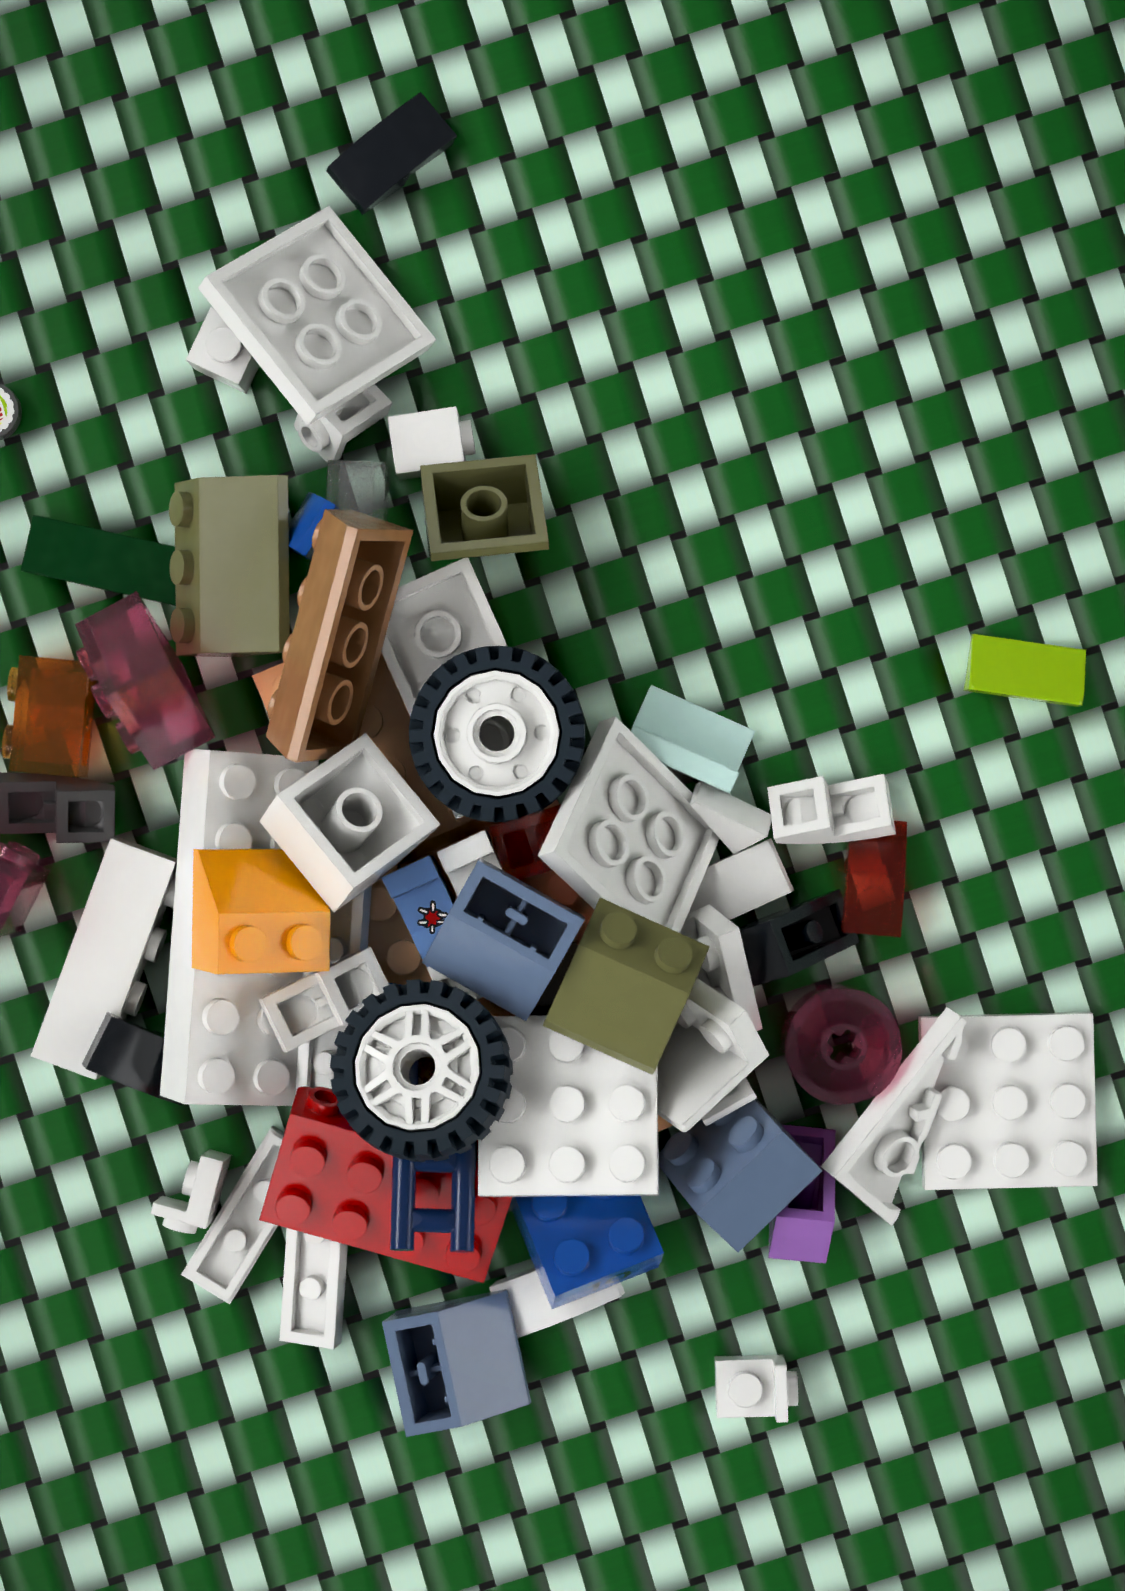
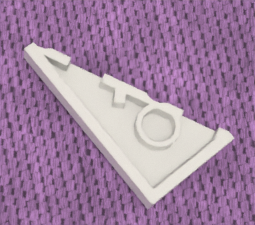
[821,1007,967,1226]

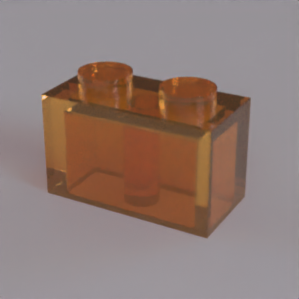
[2,655,98,778]

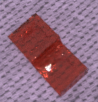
[841,821,907,937]

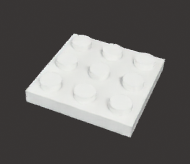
[198,206,436,426]
[538,716,720,933]
[918,1012,1098,1190]
[478,1016,659,1197]

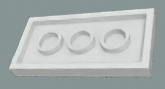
[381,558,514,819]

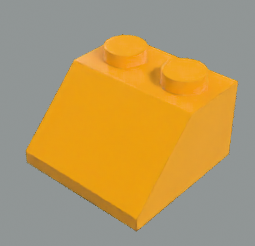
[192,849,331,974]

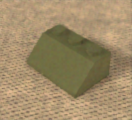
[169,475,290,657]

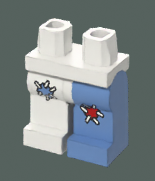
[381,830,504,1000]

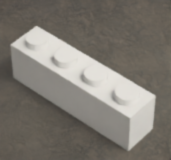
[31,837,177,1080]

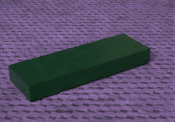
[21,515,176,606]

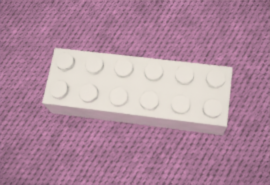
[160,749,319,1106]

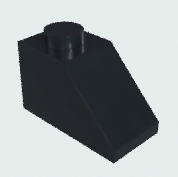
[739,889,860,987]

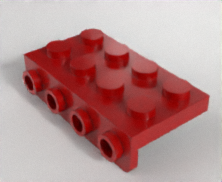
[259,1086,512,1283]

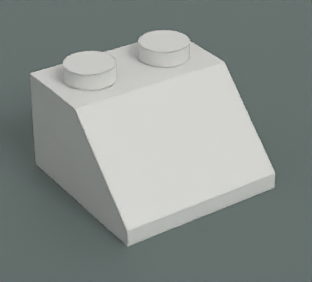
[259,733,441,913]

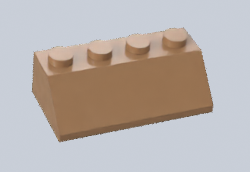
[266,509,414,763]

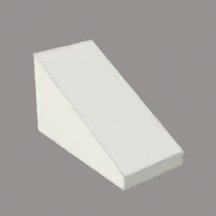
[690,781,771,854]

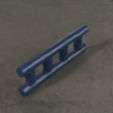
[390,1059,476,1253]

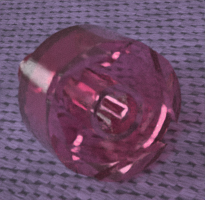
[781,984,902,1105]

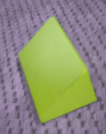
[963,634,1086,707]

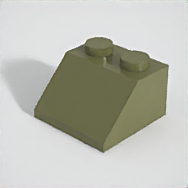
[420,454,549,561]
[543,898,710,1075]

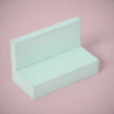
[631,685,755,794]

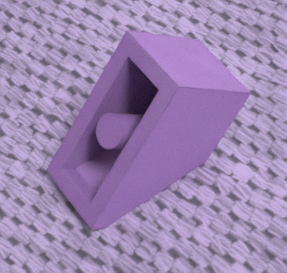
[768,1125,836,1264]

